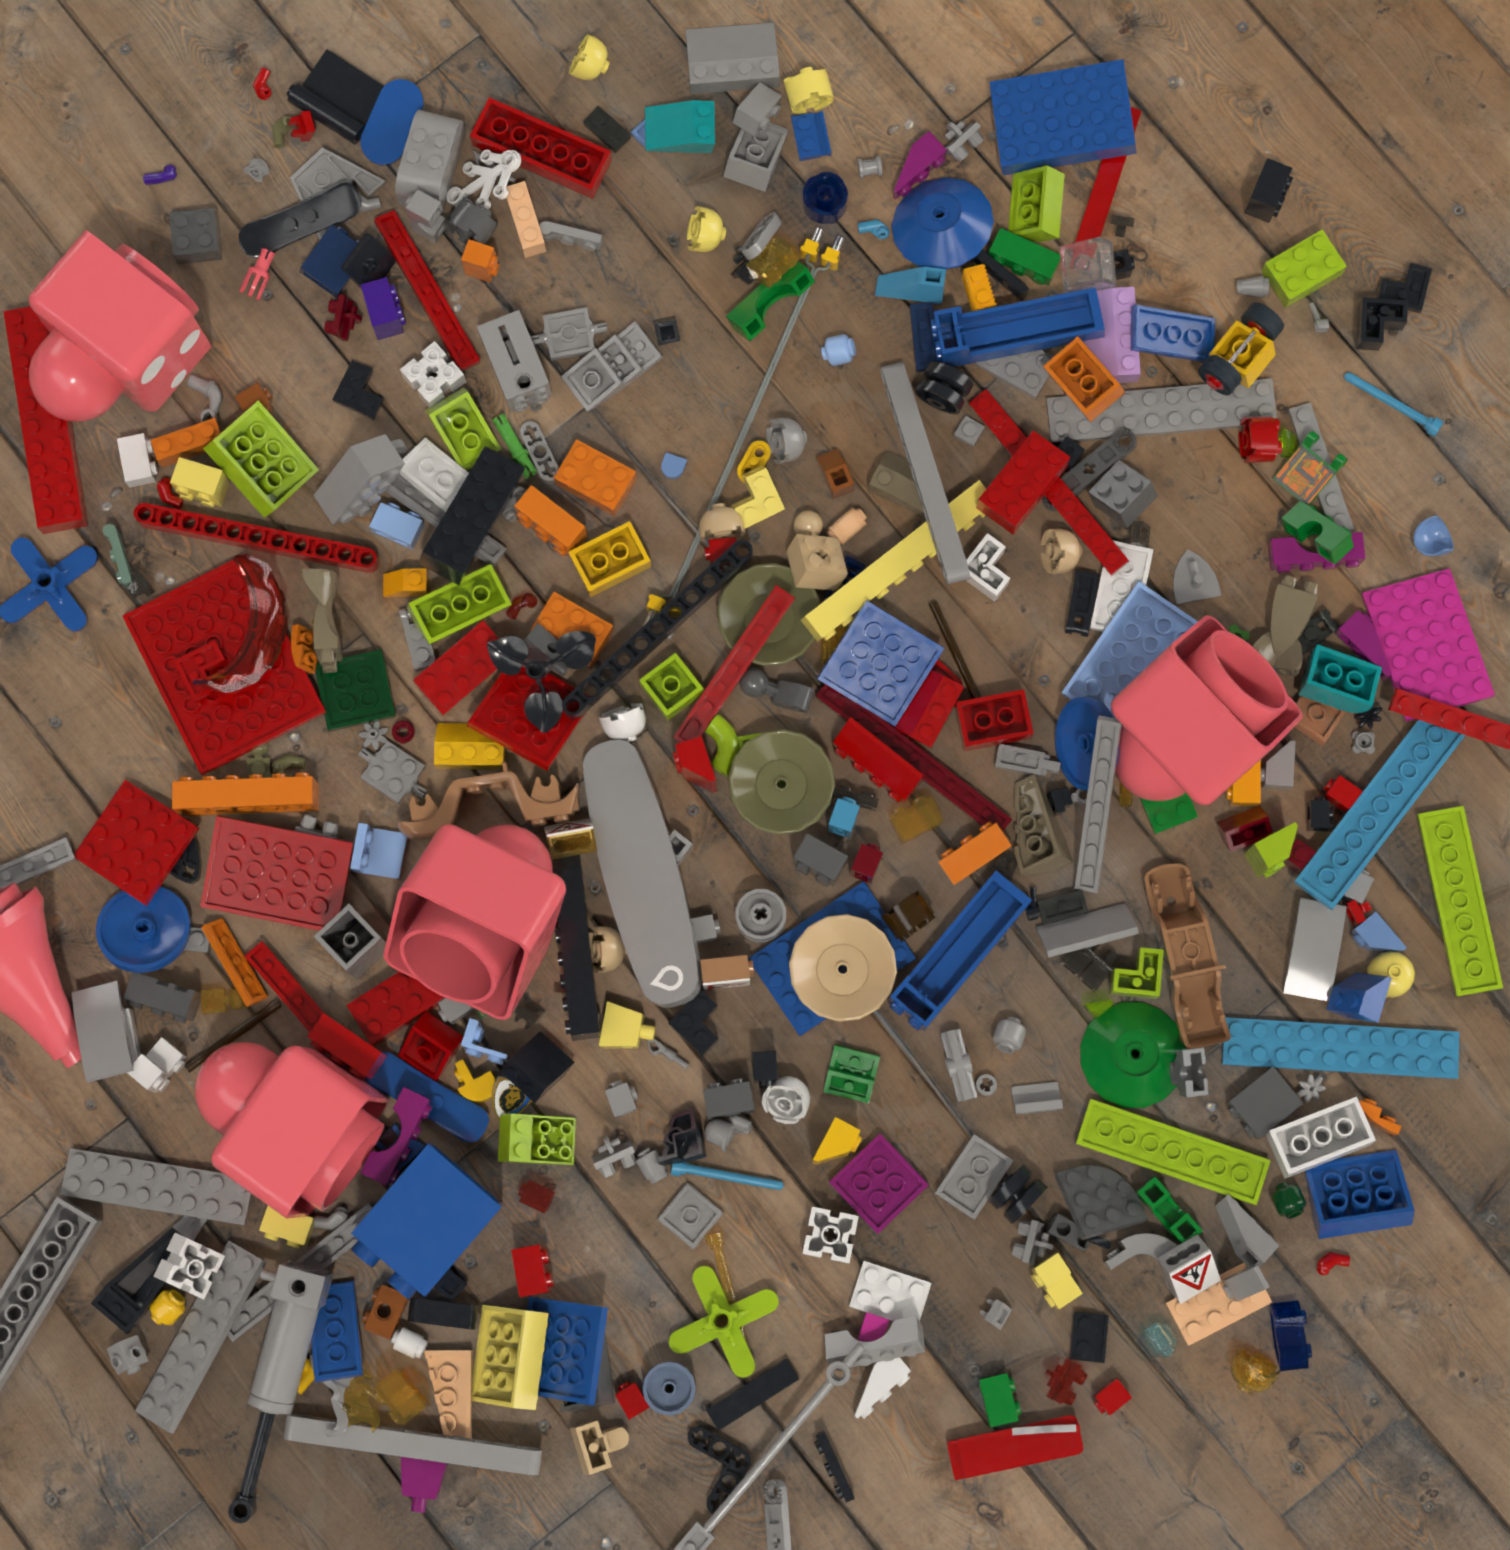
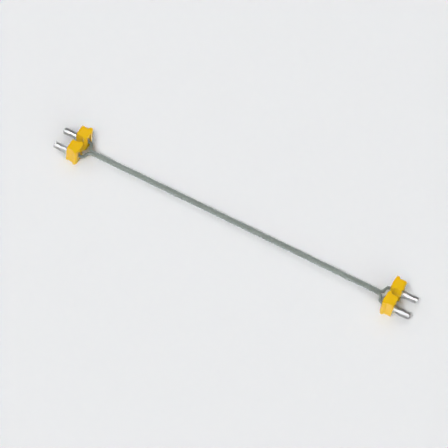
[643,228,844,640]

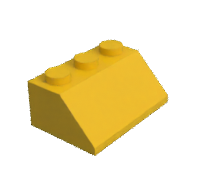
[434,723,506,770]
[812,1117,862,1165]

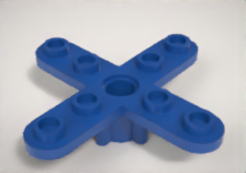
[0,538,98,632]

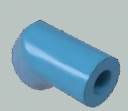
[857,219,890,239]

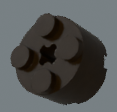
[881,890,936,942]

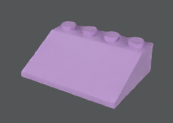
[1083,287,1141,383]

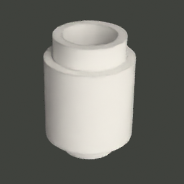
[391,1327,428,1359]

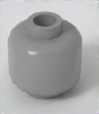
[993,1017,1026,1054]

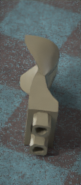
[302,569,342,673]
[1252,575,1318,676]

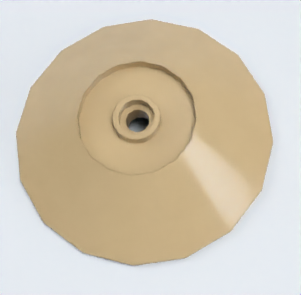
[789,914,897,1022]

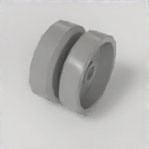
[735,889,786,943]

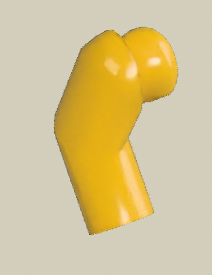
[297,1358,315,1395]

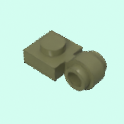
[247,743,271,779]

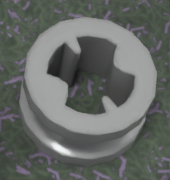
[976,1074,997,1096]

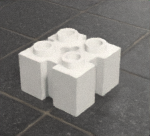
[400,341,466,408]
[802,1207,859,1264]
[154,1233,225,1300]

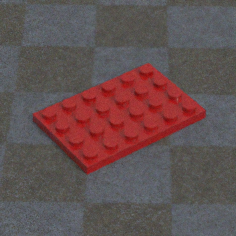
[200,815,354,931]

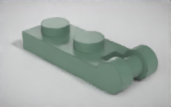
[103,524,136,589]

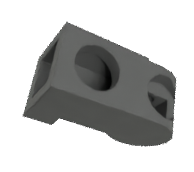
[1044,1213,1090,1253]

